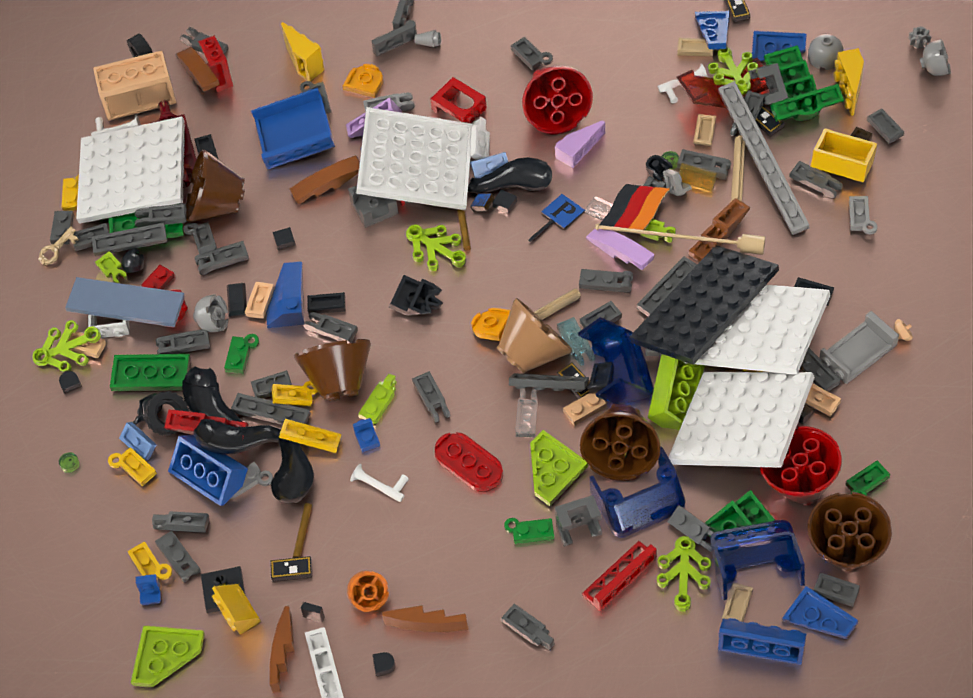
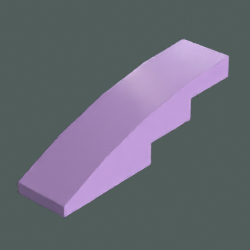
[586,229,654,270]

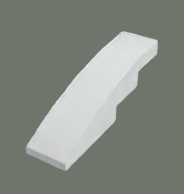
[305,627,344,698]

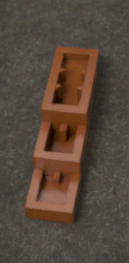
[176,47,219,92]
[290,155,360,205]
[688,198,750,262]
[382,605,468,632]
[270,606,295,693]

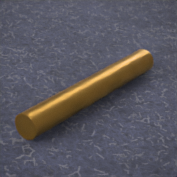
[457,209,471,251]
[292,503,312,558]

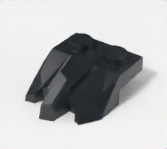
[389,275,443,315]

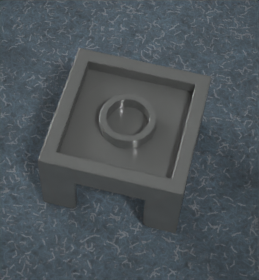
[748,63,788,105]
[348,186,398,228]
[555,495,602,546]

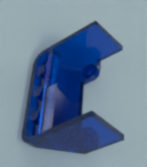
[578,317,654,405]
[589,446,686,538]
[711,520,805,600]

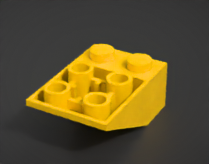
[281,22,324,82]
[833,48,864,116]
[212,584,261,635]

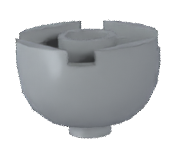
[808,34,843,70]
[920,39,951,76]
[193,294,228,332]

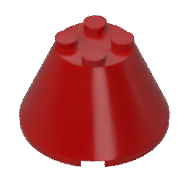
[522,66,593,134]
[760,426,842,505]

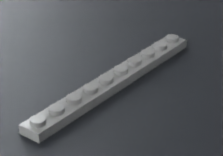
[718,81,809,235]

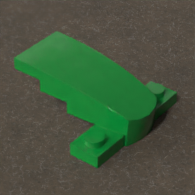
[764,45,844,122]

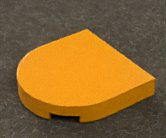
[342,64,383,98]
[471,308,510,341]

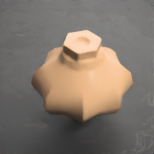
[894,319,913,341]

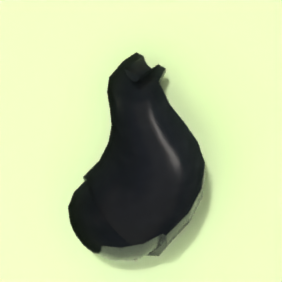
[468,157,552,194]
[182,366,242,422]
[194,419,281,454]
[271,435,314,503]

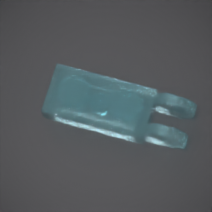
[557,317,595,366]

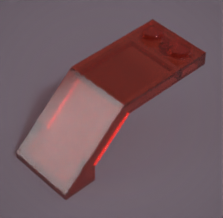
[677,58,768,108]

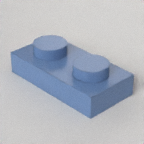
[470,152,508,178]
[119,422,157,461]

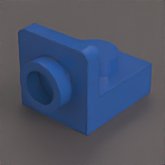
[353,418,380,453]
[136,574,161,606]

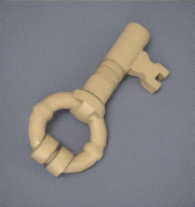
[38,226,79,266]

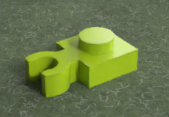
[641,219,676,242]
[95,251,127,283]

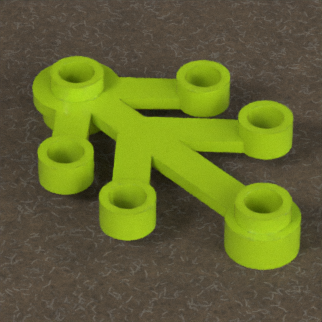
[708,47,758,95]
[406,224,466,271]
[32,320,101,373]
[657,536,711,611]

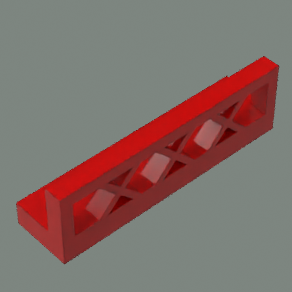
[582,541,657,611]

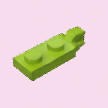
[358,374,397,425]

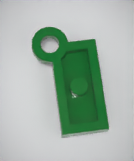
[224,334,259,374]
[845,460,890,496]
[504,518,554,544]

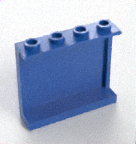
[251,88,335,169]

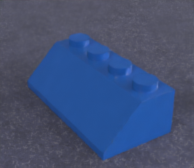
[168,435,248,506]
[718,618,806,665]

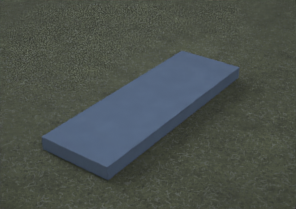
[65,277,185,327]

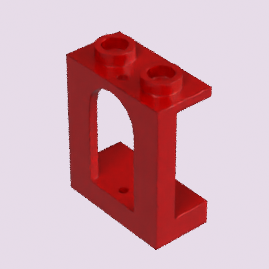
[198,35,233,93]
[430,77,487,124]

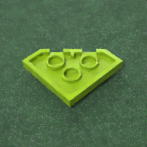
[530,430,589,506]
[131,625,205,687]

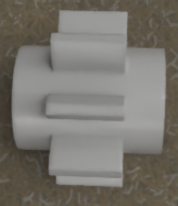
[908,27,931,49]

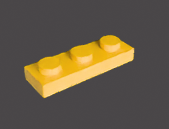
[279,419,342,453]

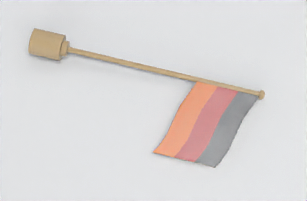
[595,184,765,255]

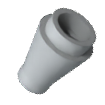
[415,30,441,48]

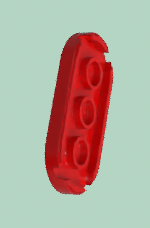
[435,432,503,492]

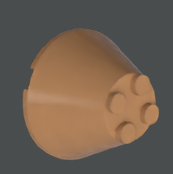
[497,298,573,374]

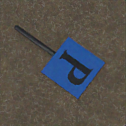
[528,194,585,242]

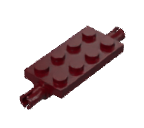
[152,100,197,188]

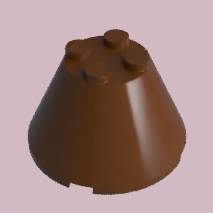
[186,150,245,222]
[294,339,371,402]
[580,404,660,481]
[807,492,892,572]

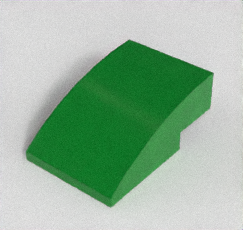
[705,490,778,556]

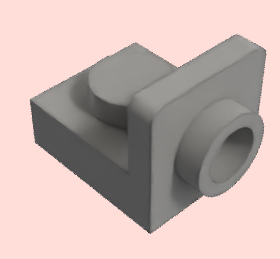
[663,169,692,196]

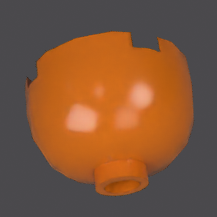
[347,571,389,612]

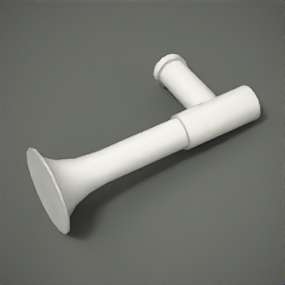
[658,63,708,104]
[91,115,141,136]
[350,464,409,502]

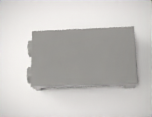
[819,311,899,384]

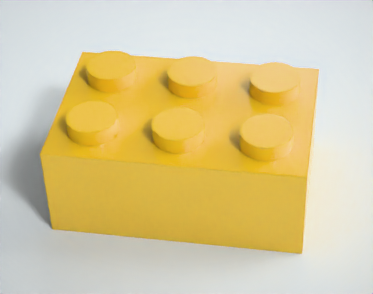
[811,128,877,182]

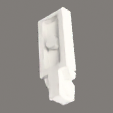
[470,117,490,160]

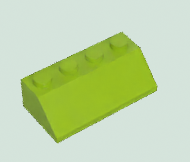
[648,354,705,430]

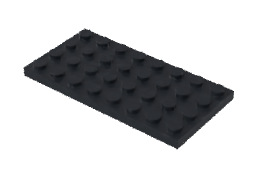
[629,246,779,365]

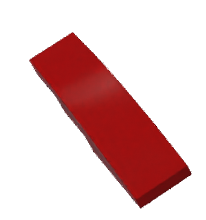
[164,409,249,441]

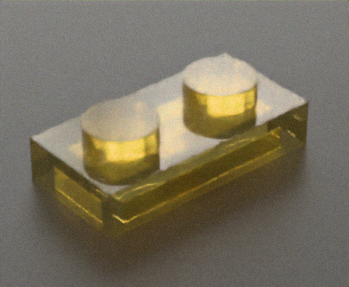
[679,163,717,191]

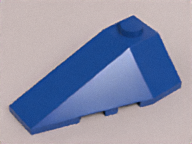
[266,261,305,328]

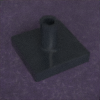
[201,566,246,614]

